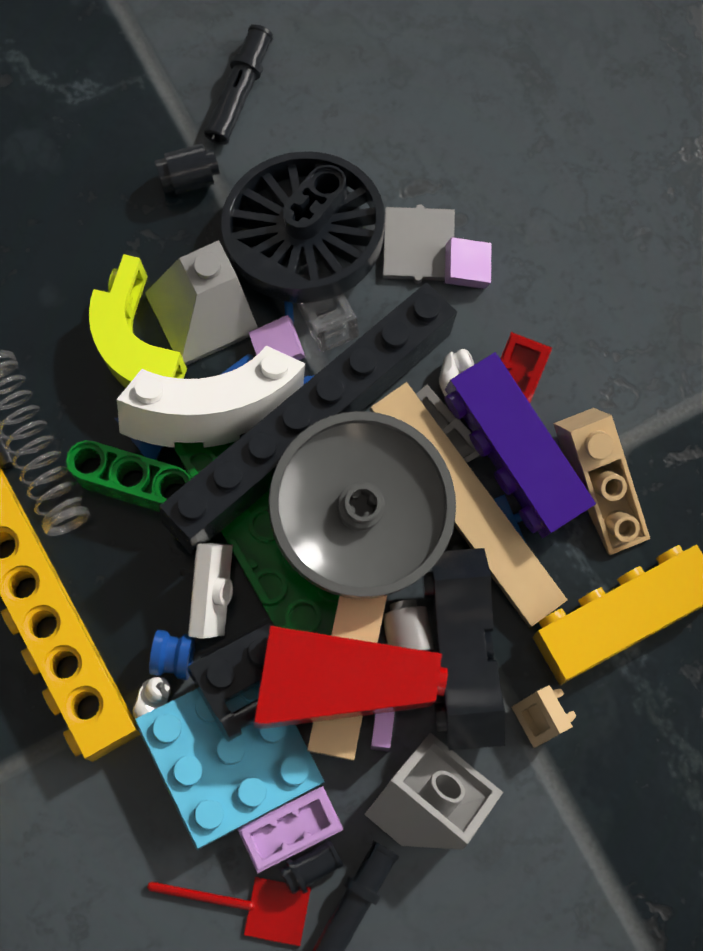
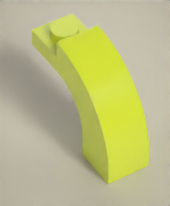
[89,254,187,388]

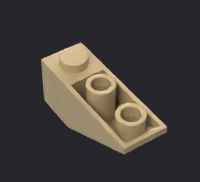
[553,408,650,555]

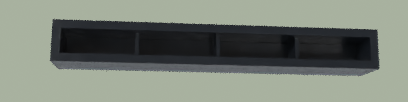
[159,282,457,556]

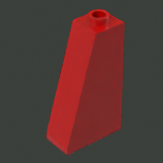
[254,626,448,729]

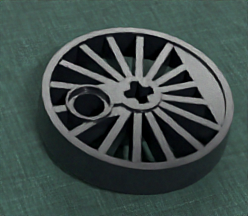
[221,151,385,303]

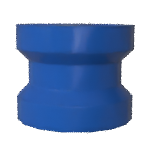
[149,629,195,680]

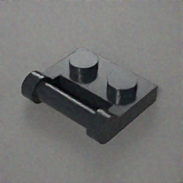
[187,623,272,741]

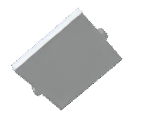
[383,204,455,284]

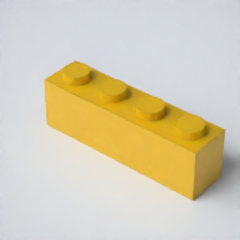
[532,544,703,685]

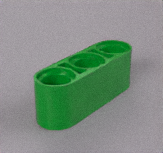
[66,440,191,512]

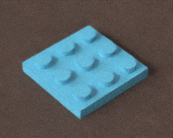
[135,683,325,850]

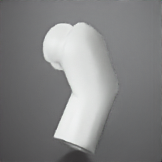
[439,349,474,396]
[132,676,171,719]

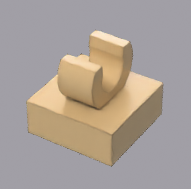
[511,685,576,748]

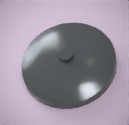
[268,411,456,599]

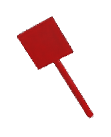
[147,877,311,946]

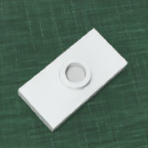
[188,543,233,639]

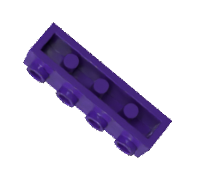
[445,352,596,539]

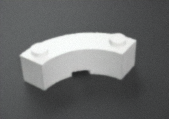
[117,346,305,448]

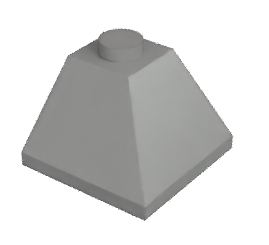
[145,240,258,366]
[364,733,503,850]

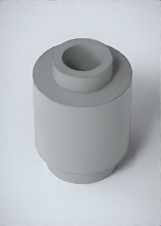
[383,600,435,652]

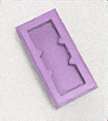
[237,786,344,873]

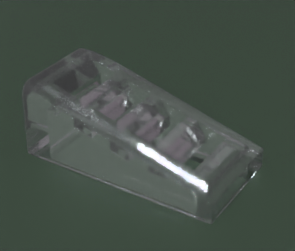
[297,258,359,352]

